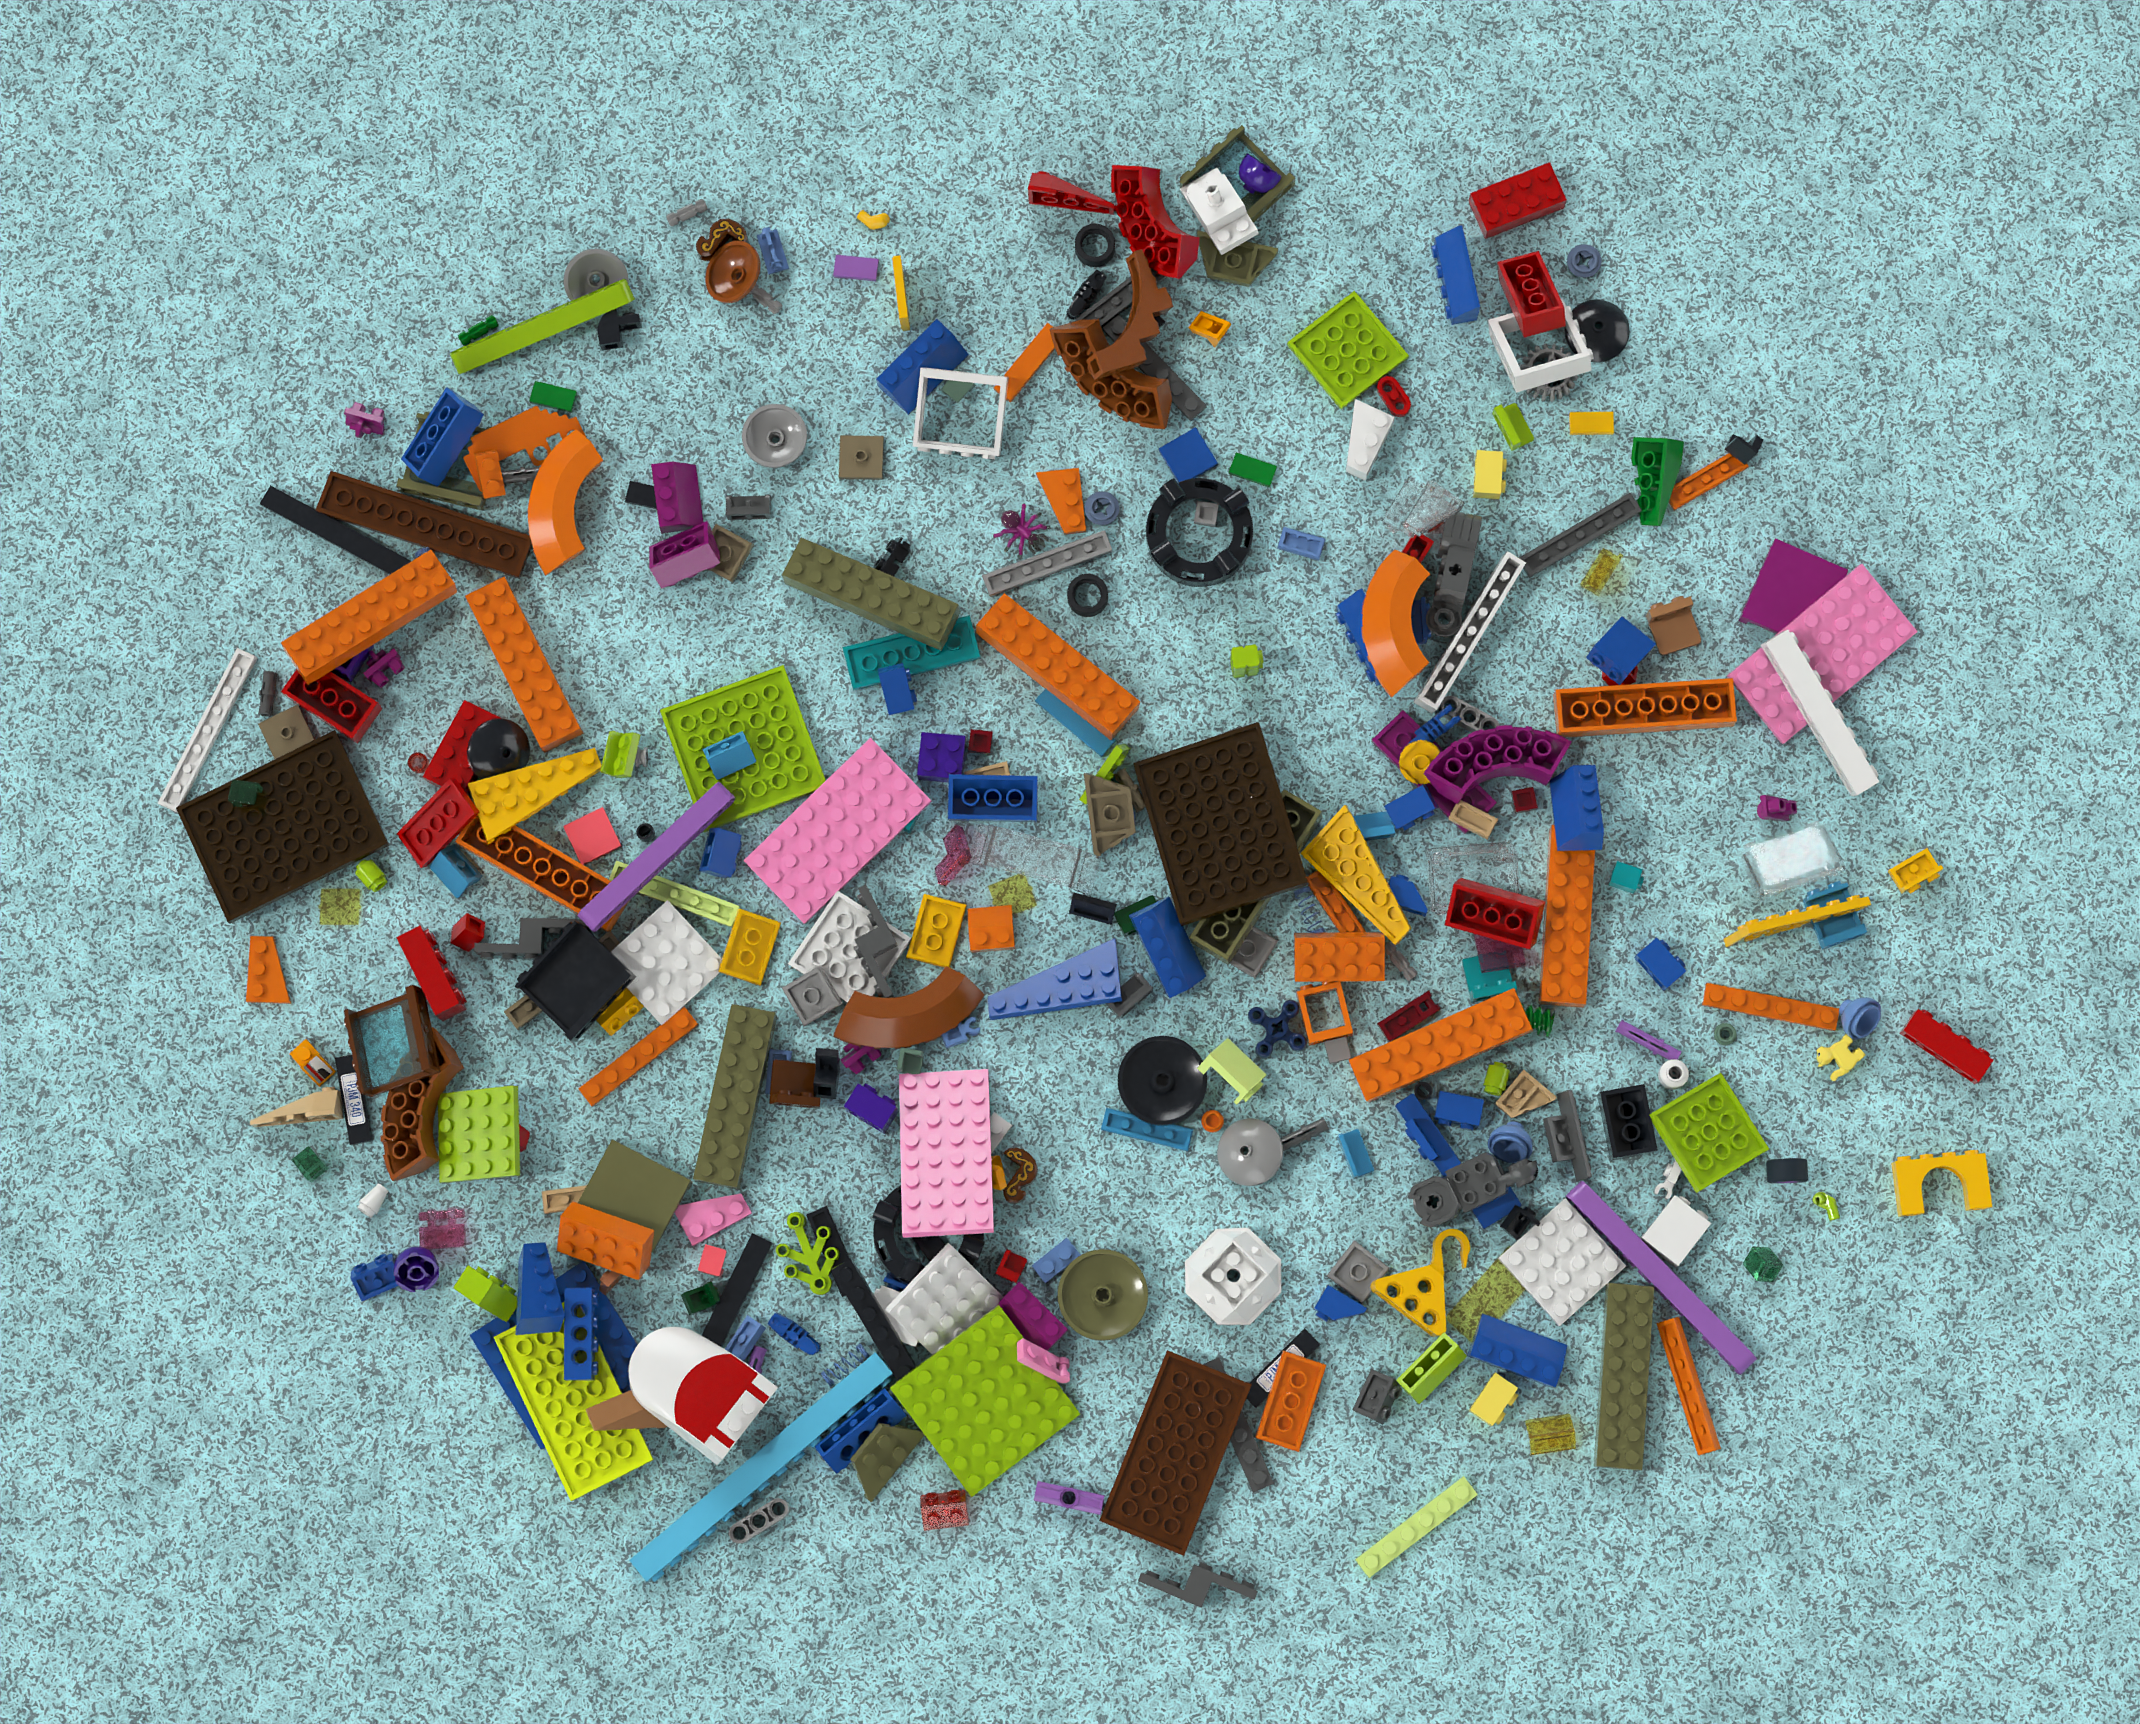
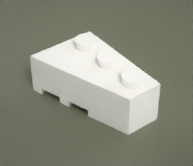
[1346,399,1395,480]

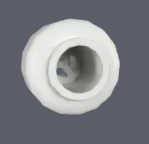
[1658,1059,1689,1090]

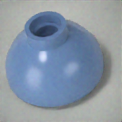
[1839,997,1881,1040]
[1488,1121,1533,1163]

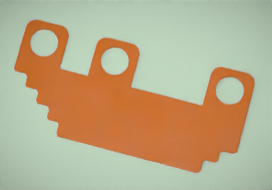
[463,406,586,492]

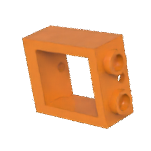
[1296,981,1353,1046]

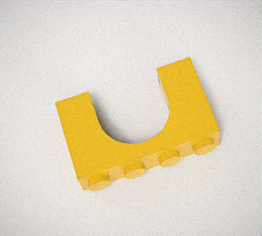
[1891,1150,1992,1217]

